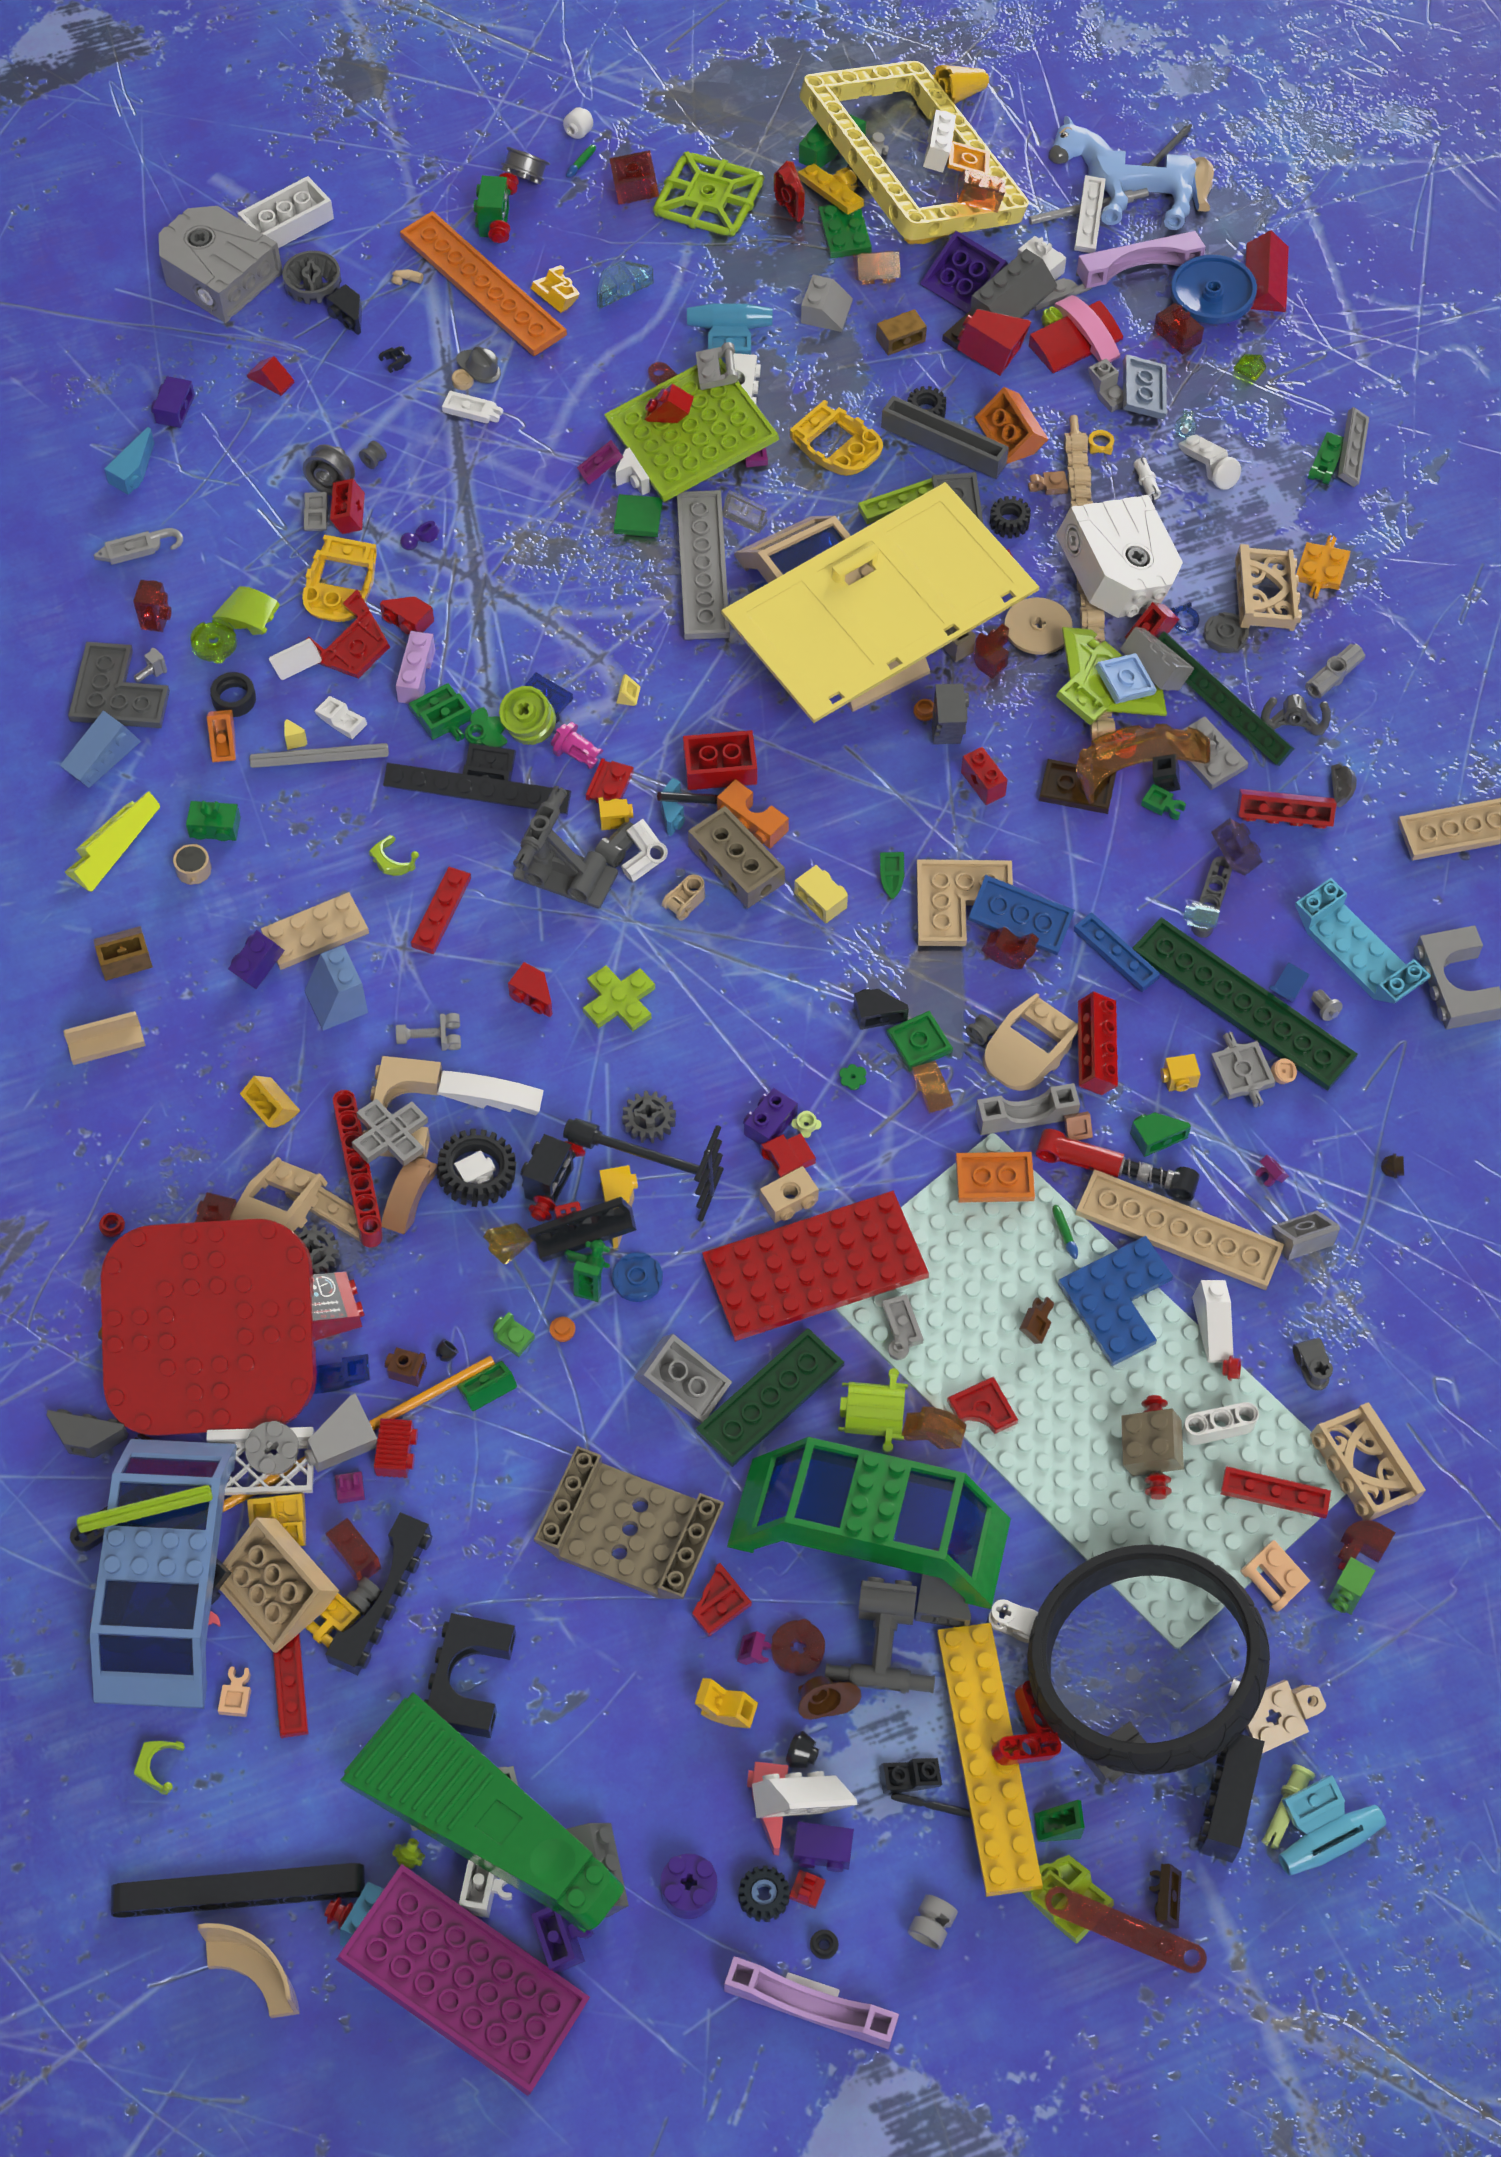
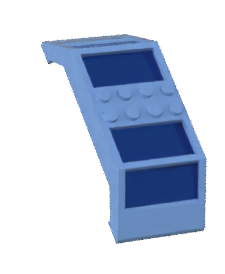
[90,1439,237,1709]

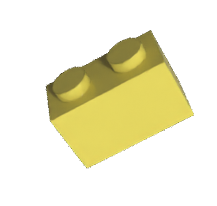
[794,865,848,924]

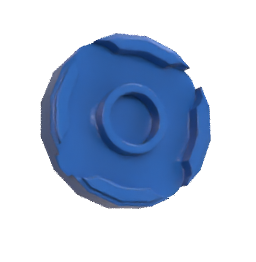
[612,1252,663,1302]

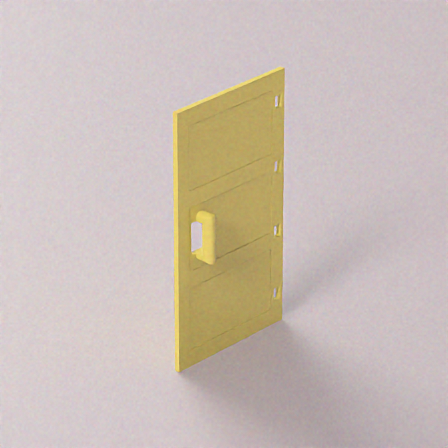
[721,482,1039,723]

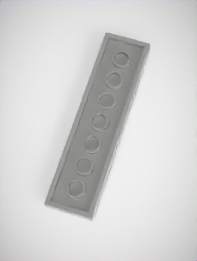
[677,490,730,640]

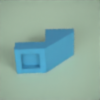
[660,778,685,836]

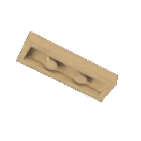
[63,1011,146,1065]

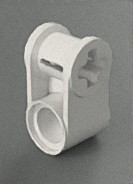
[988,1599,1038,1643]

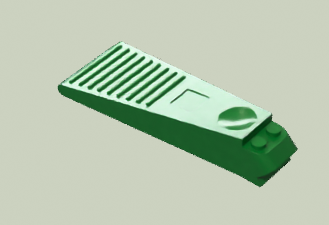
[340,1692,624,1933]

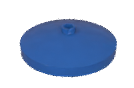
[1171,255,1257,324]

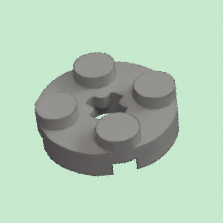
[245,1421,299,1475]

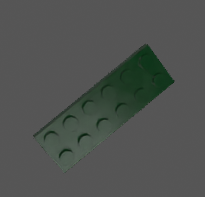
[696,1328,844,1467]

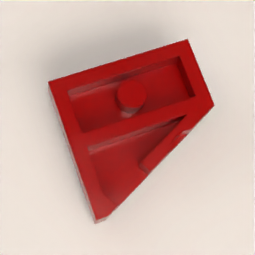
[692,1563,752,1637]

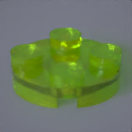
[191,619,237,664]

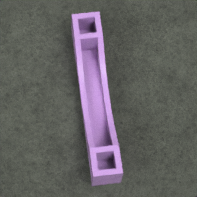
[1077,231,1206,288]
[724,1956,899,2050]

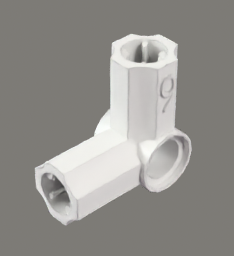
[621,819,668,883]

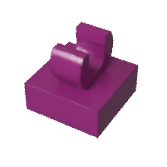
[1255,1155,1289,1187]
[335,1471,365,1504]
[737,1631,772,1665]

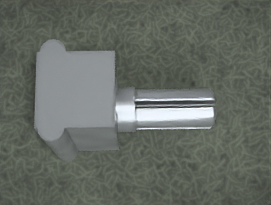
[134,648,167,682]

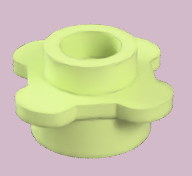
[791,1111,821,1138]

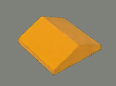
[946,141,990,179]

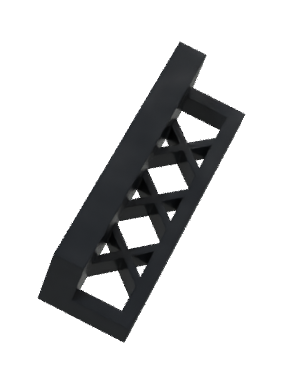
[527,1197,637,1262]

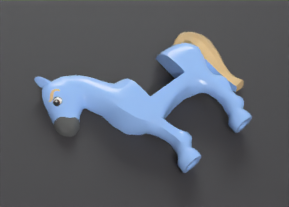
[1049,116,1214,230]

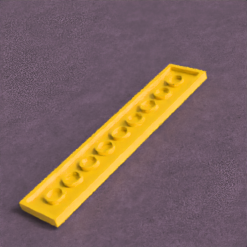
[937,1623,1043,1897]

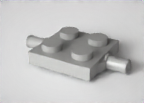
[1210,1032,1276,1108]

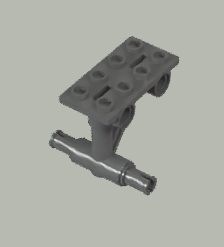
[513,786,618,909]
[825,1577,935,1694]

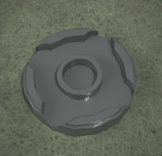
[1203,612,1249,653]

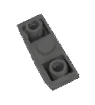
[46,1409,128,1458]

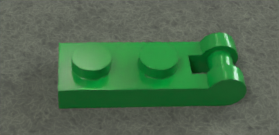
[1308,432,1344,485]

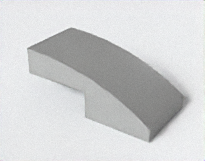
[304,492,328,531]

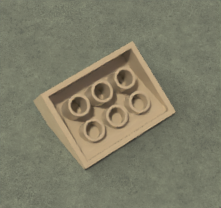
[220,1517,339,1653]

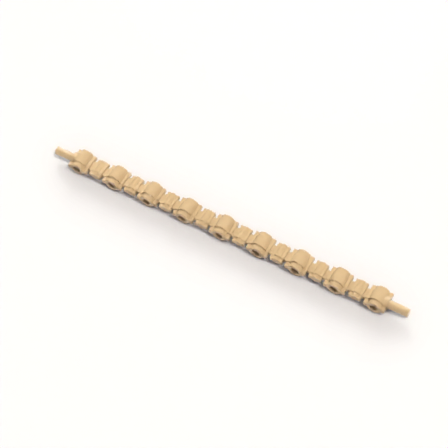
[1064,415,1115,761]

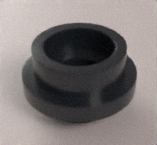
[810,1930,839,1960]

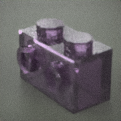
[1211,818,1263,876]

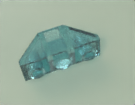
[597,261,654,309]

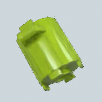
[838,1368,908,1454]

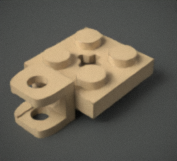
[1246,1680,1326,1753]

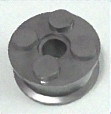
[501,147,550,185]
[303,444,355,496]

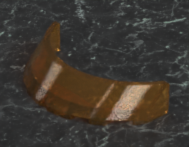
[1076,724,1210,804]

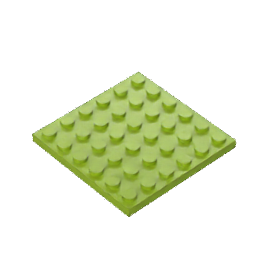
[604,358,779,502]

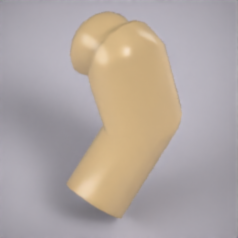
[391,269,424,285]

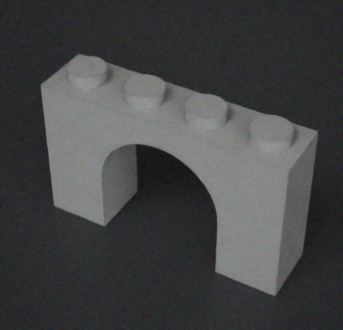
[1414,925,1501,1030]

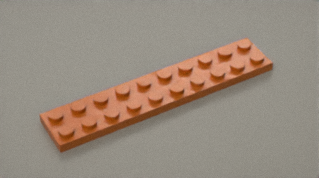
[400,211,567,356]

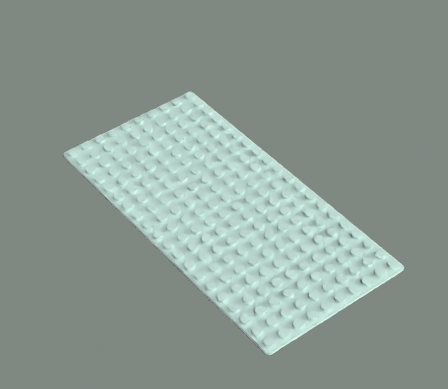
[835,1133,1347,1649]

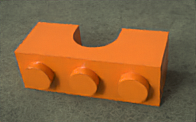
[717,779,789,849]

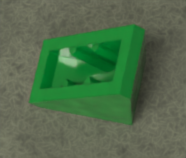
[1034,1800,1085,1842]

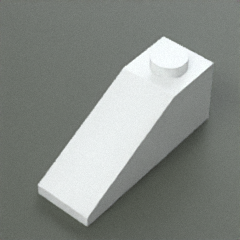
[1192,1280,1234,1363]

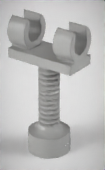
[396,1013,461,1051]

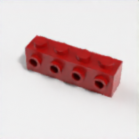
[1237,789,1337,829]
[1078,991,1118,1095]

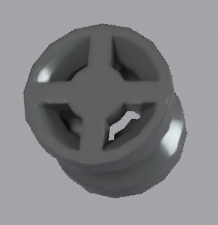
[359,441,387,469]
[966,1014,997,1045]

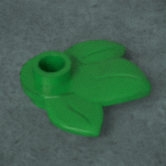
[465,707,507,748]

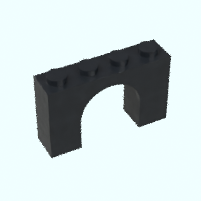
[424,1613,516,1738]

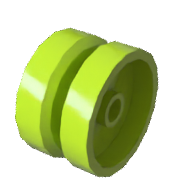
[499,686,556,745]

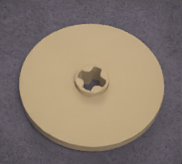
[1004,597,1073,655]

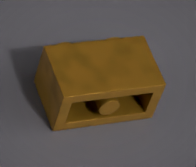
[876,309,927,356]

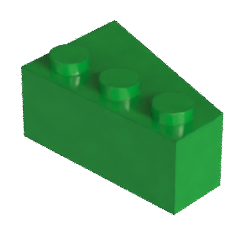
[799,114,866,168]

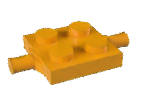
[1296,535,1351,599]

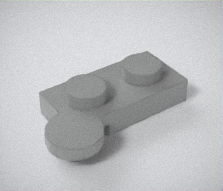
[882,1294,923,1360]

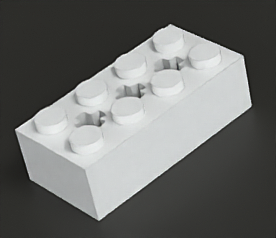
[238,176,334,248]

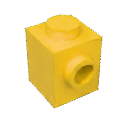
[1160,1054,1201,1092]

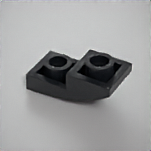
[879,1758,942,1794]

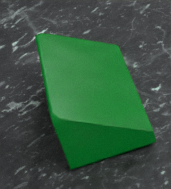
[457,1361,517,1411]

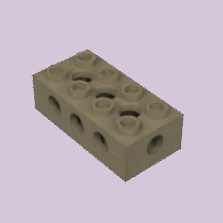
[688,806,785,909]

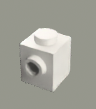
[454,1150,496,1184]

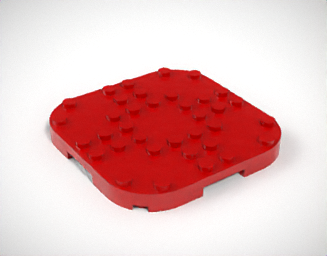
[101,1219,316,1436]

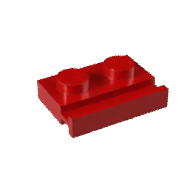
[586,758,634,803]

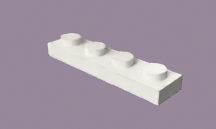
[1074,175,1106,253]

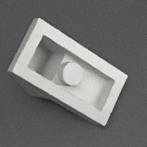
[615,448,650,495]

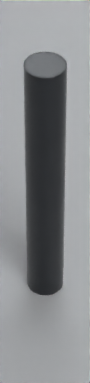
[657,792,718,804]

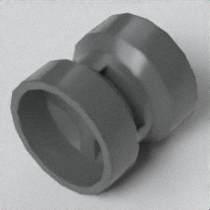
[345,1577,382,1615]

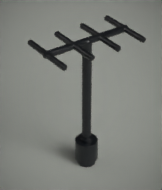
[563,1118,724,1222]

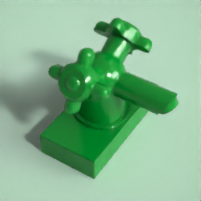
[564,1239,610,1302]

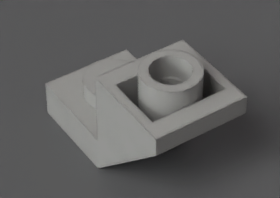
[1088,359,1123,413]

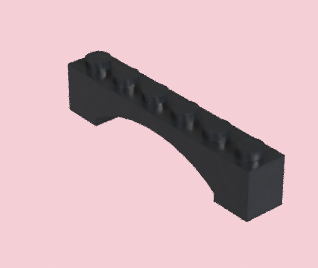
[326,1512,433,1676]

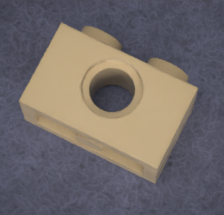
[760,1166,819,1223]

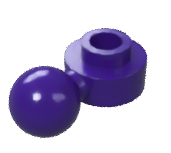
[400,521,440,550]

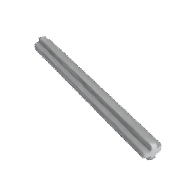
[249,743,389,768]

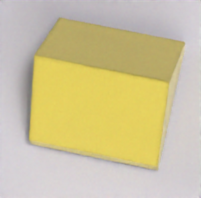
[616,674,641,706]
[284,719,307,750]

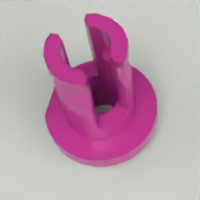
[551,722,603,769]

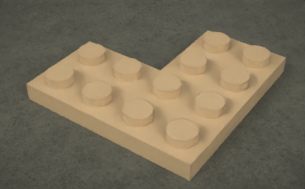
[916,860,1013,946]

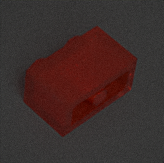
[325,1518,382,1582]

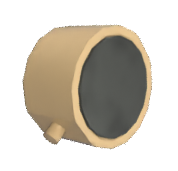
[173,844,212,885]

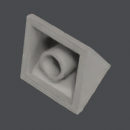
[1272,1210,1340,1261]

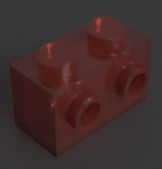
[133,580,172,632]

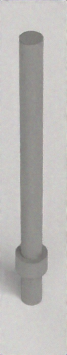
[1029,188,1149,225]

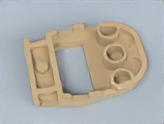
[983,993,1078,1091]
[230,1157,327,1232]

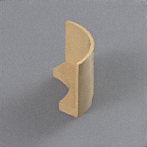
[197,1923,300,2018]

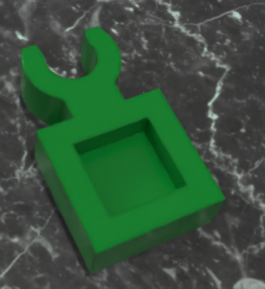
[1141,784,1186,820]

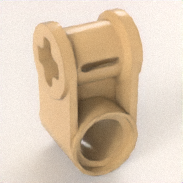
[662,874,705,921]

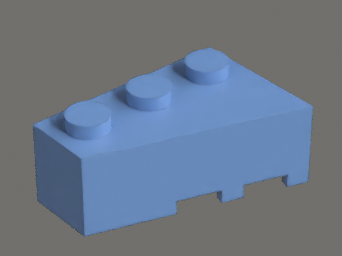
[60,711,141,788]

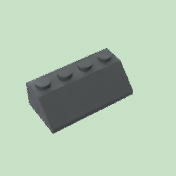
[970,248,1057,318]

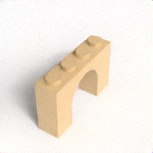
[363,1056,442,1159]

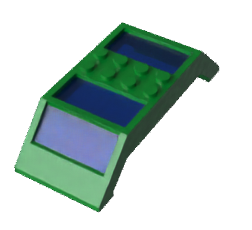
[727,1437,1011,1609]

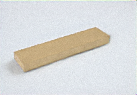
[285,1186,374,1242]

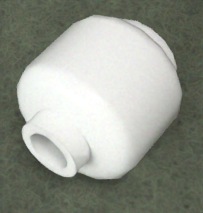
[563,107,593,139]

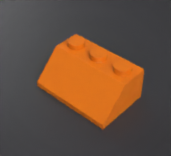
[975,387,1049,464]

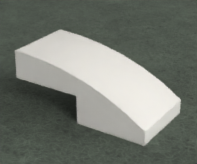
[315,696,367,739]

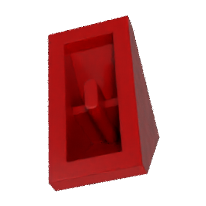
[247,356,295,396]

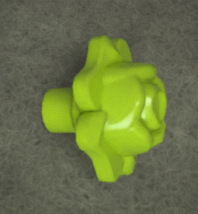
[392,1838,425,1869]

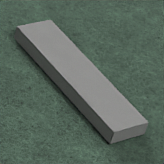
[1338,407,1369,487]

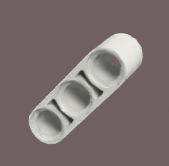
[1182,1402,1259,1445]

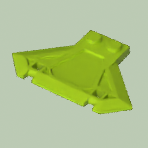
[1056,627,1167,726]

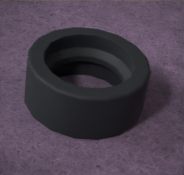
[210,672,256,717]

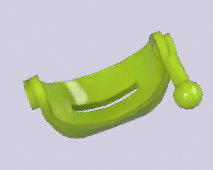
[369,835,419,876]
[134,1741,185,1795]

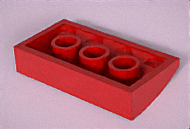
[1029,300,1123,373]

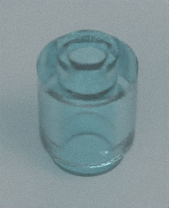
[1183,901,1220,929]

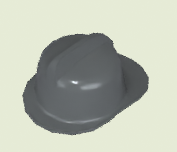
[456,346,501,384]

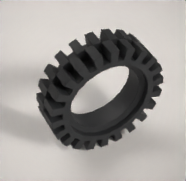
[437,1129,516,1207]

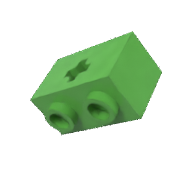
[1327,1557,1376,1615]

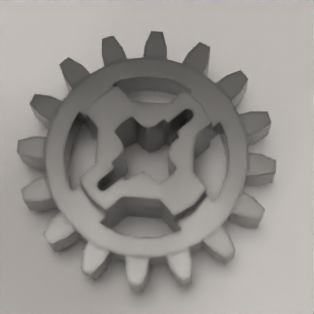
[622,1091,676,1143]
[294,1224,340,1274]

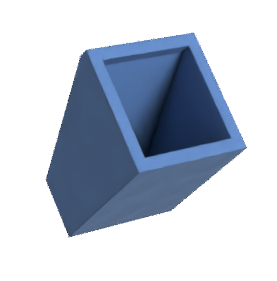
[305,945,368,1031]

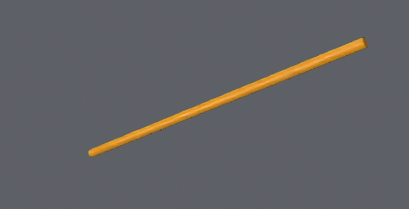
[173,1356,495,1529]

